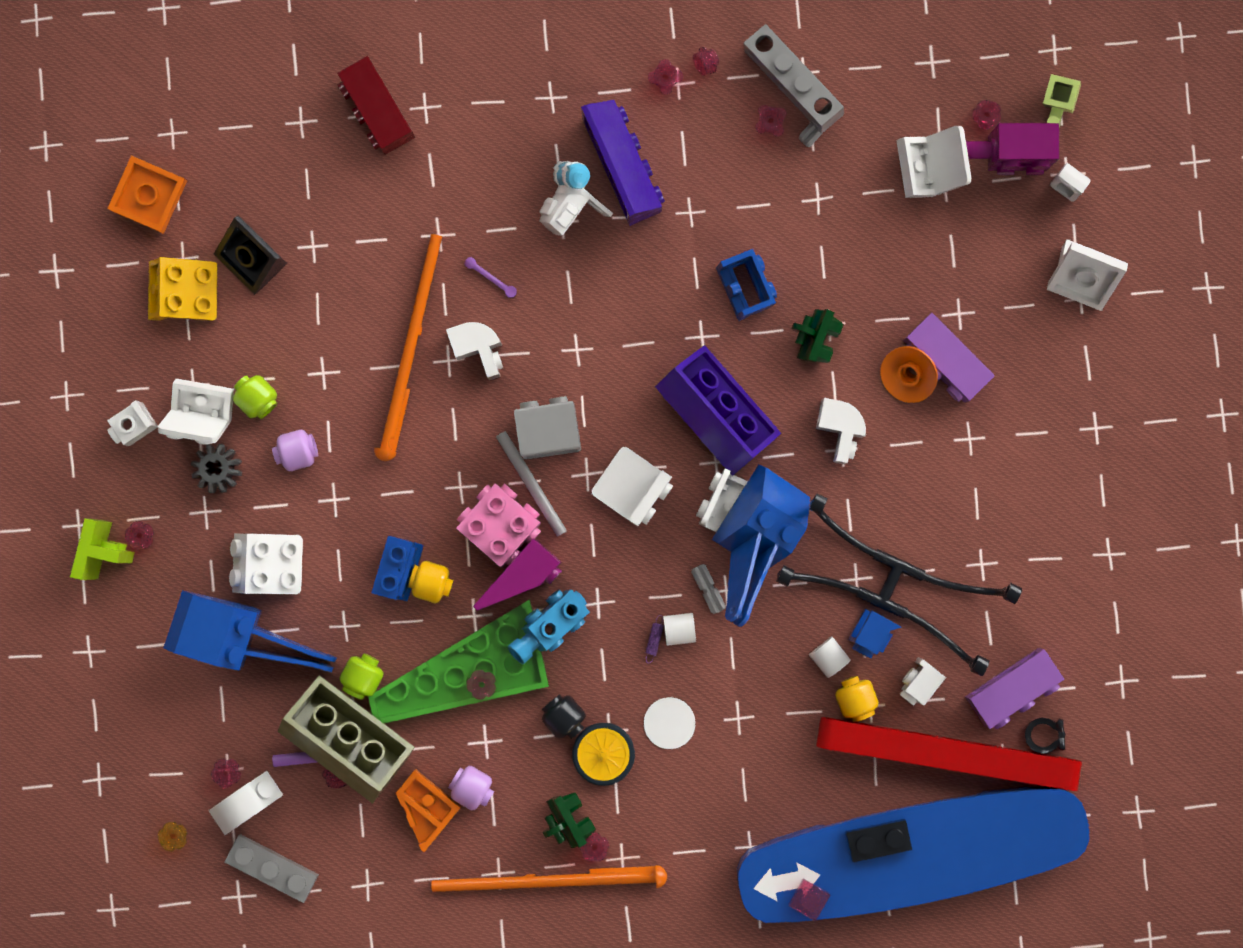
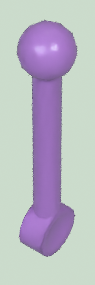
[465,257,517,298]

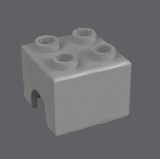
[514,396,581,460]

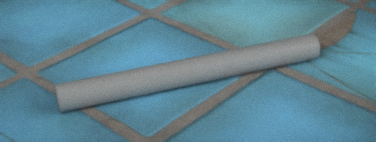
[496,431,567,537]

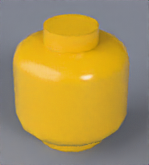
[408,561,454,603]
[835,676,879,722]

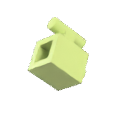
[1043,74,1081,127]

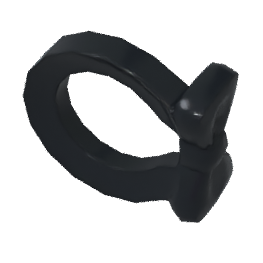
[1025,717,1066,754]

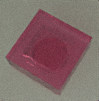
[788,878,830,921]

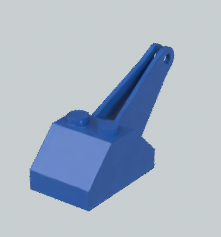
[712,464,810,627]
[164,590,337,672]

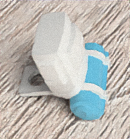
[539,161,613,235]

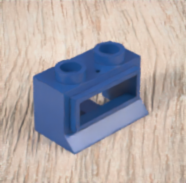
[716,249,777,321]
[371,536,424,602]
[848,609,901,658]

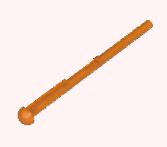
[374,234,442,461]
[431,865,667,892]

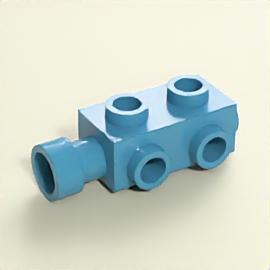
[508,589,590,664]

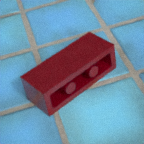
[337,56,415,155]

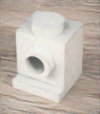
[107,400,158,446]
[900,657,946,706]

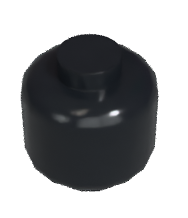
[542,694,586,739]

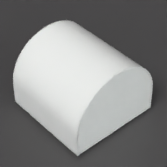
[1050,163,1091,202]
[663,613,696,646]
[809,636,851,678]

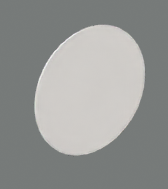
[644,697,695,749]

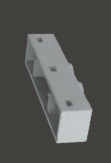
[744,24,844,134]

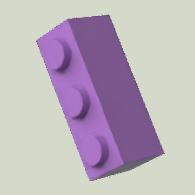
[903,313,995,403]
[965,648,1064,729]

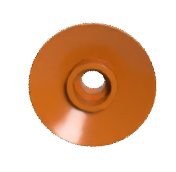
[880,346,938,403]

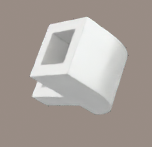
[446,322,503,380]
[816,398,866,464]
[209,771,283,835]

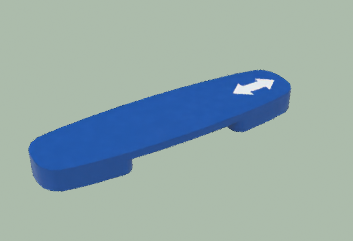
[737,786,1089,923]

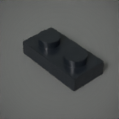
[846,819,912,862]

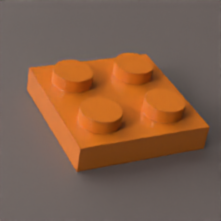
[107,155,187,234]

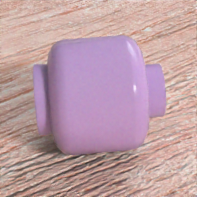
[272,429,318,472]
[448,766,494,810]

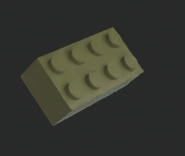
[277,675,415,804]

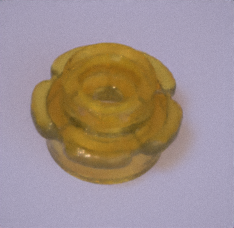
[158,822,187,851]

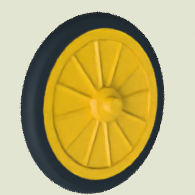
[572,723,635,786]

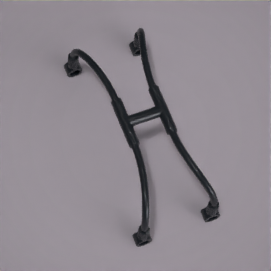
[776,493,1022,676]

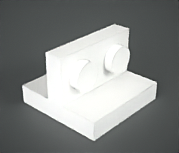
[1047,239,1128,311]

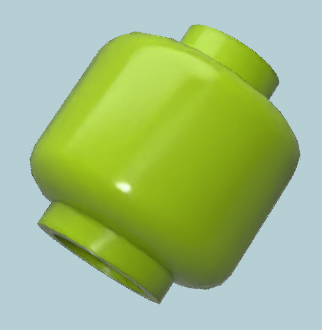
[233,375,277,419]
[339,653,384,700]

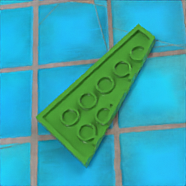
[368,599,549,724]

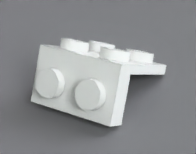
[896,126,972,198]
[158,379,234,445]
[592,447,673,527]
[696,468,748,532]
[229,533,303,594]

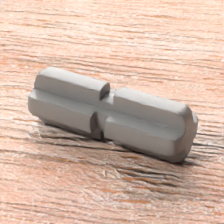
[799,103,832,147]
[691,564,726,614]

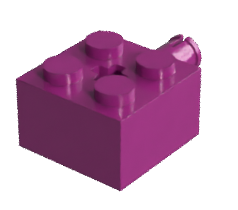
[966,123,1059,175]

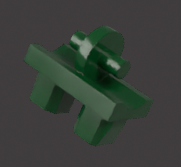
[791,309,844,363]
[542,793,596,848]

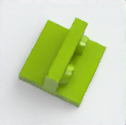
[70,518,135,580]

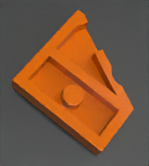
[396,769,461,852]

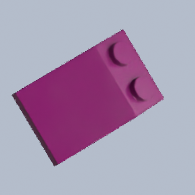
[473,539,562,611]

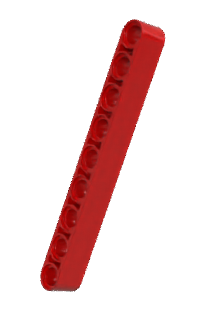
[816,717,1082,791]

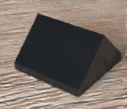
[214,216,287,295]

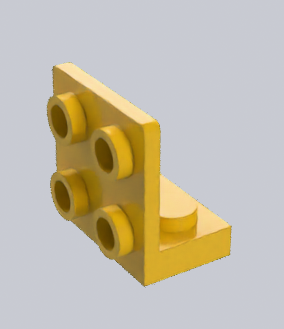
[148,257,217,321]

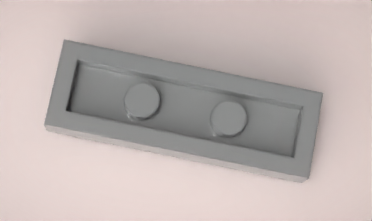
[225,834,319,903]

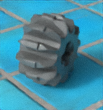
[191,444,242,494]

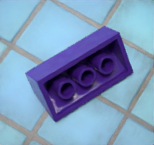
[581,100,665,226]
[655,345,782,476]

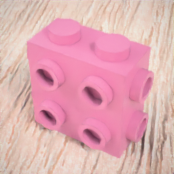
[456,483,541,567]

